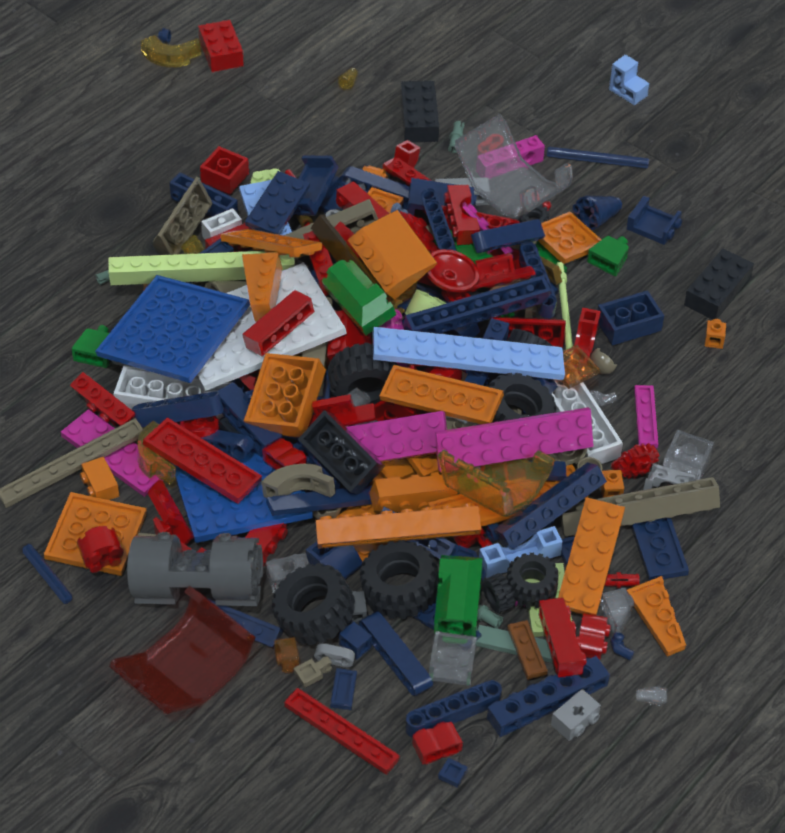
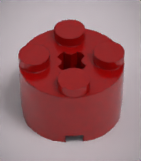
[77,526,124,573]

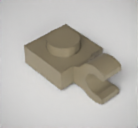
[294,656,332,688]

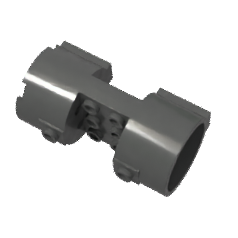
[127,532,263,606]

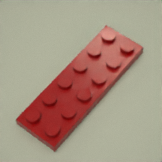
[143,417,262,504]

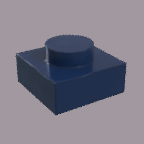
[438,758,468,788]

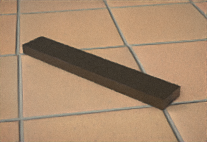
[311,215,387,295]

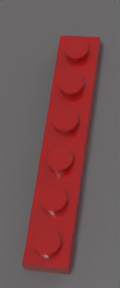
[284,688,400,775]

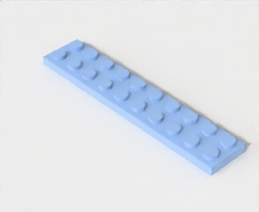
[373,327,565,380]

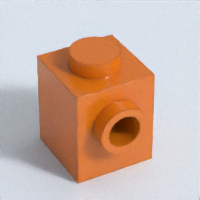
[600,470,624,498]

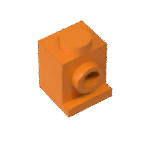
[704,319,726,349]

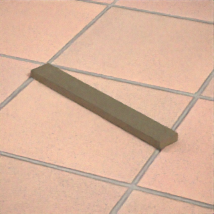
[0,418,145,508]

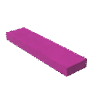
[634,385,658,448]

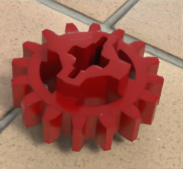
[618,443,660,479]

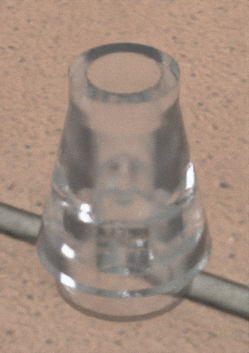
[636,685,667,706]

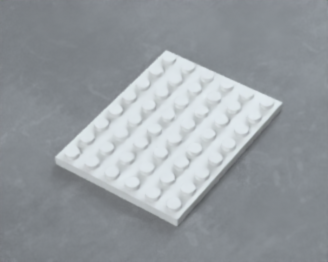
[197,262,347,391]

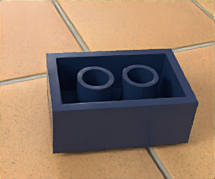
[598,290,664,345]

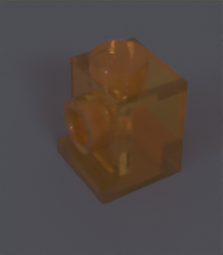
[274,637,299,673]

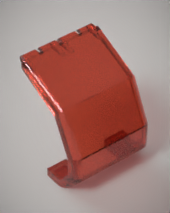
[109,585,256,714]

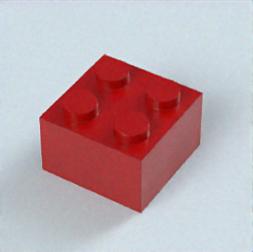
[200,146,249,194]

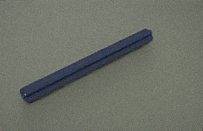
[547,147,649,168]

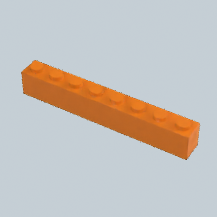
[316,504,481,548]

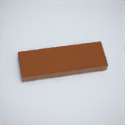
[507,620,548,679]

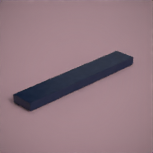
[266,485,372,516]

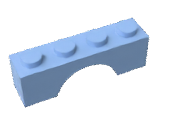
[479,526,562,578]

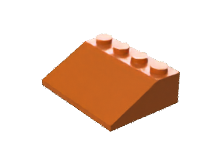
[348,210,438,299]
[244,353,326,437]

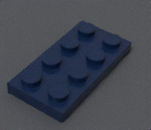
[245,171,310,235]
[631,518,689,581]

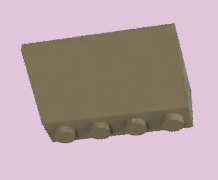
[152,177,213,255]

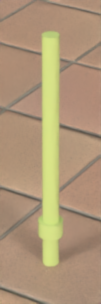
[556,262,573,353]

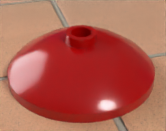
[426,249,479,293]

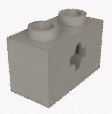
[551,689,601,741]

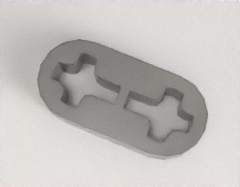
[314,643,355,667]

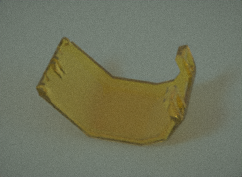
[438,449,555,517]

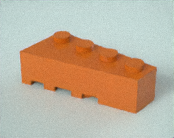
[242,252,283,321]
[369,470,460,512]

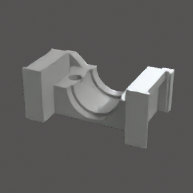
[643,463,695,490]

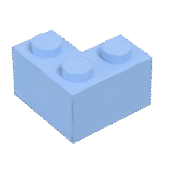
[609,55,649,105]

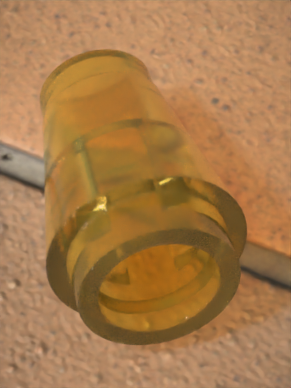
[338,68,358,90]

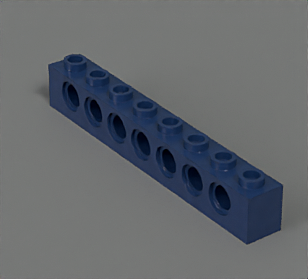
[403,275,551,334]

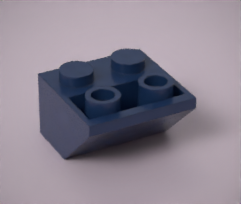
[306,541,362,579]

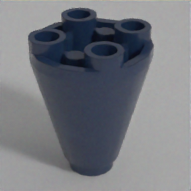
[572,195,622,230]

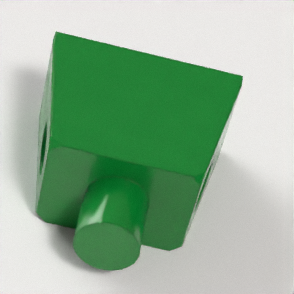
[587,236,629,277]
[72,325,109,368]

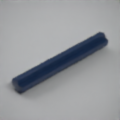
[22,544,73,604]

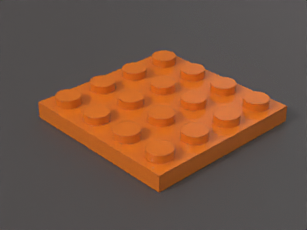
[44,492,147,576]

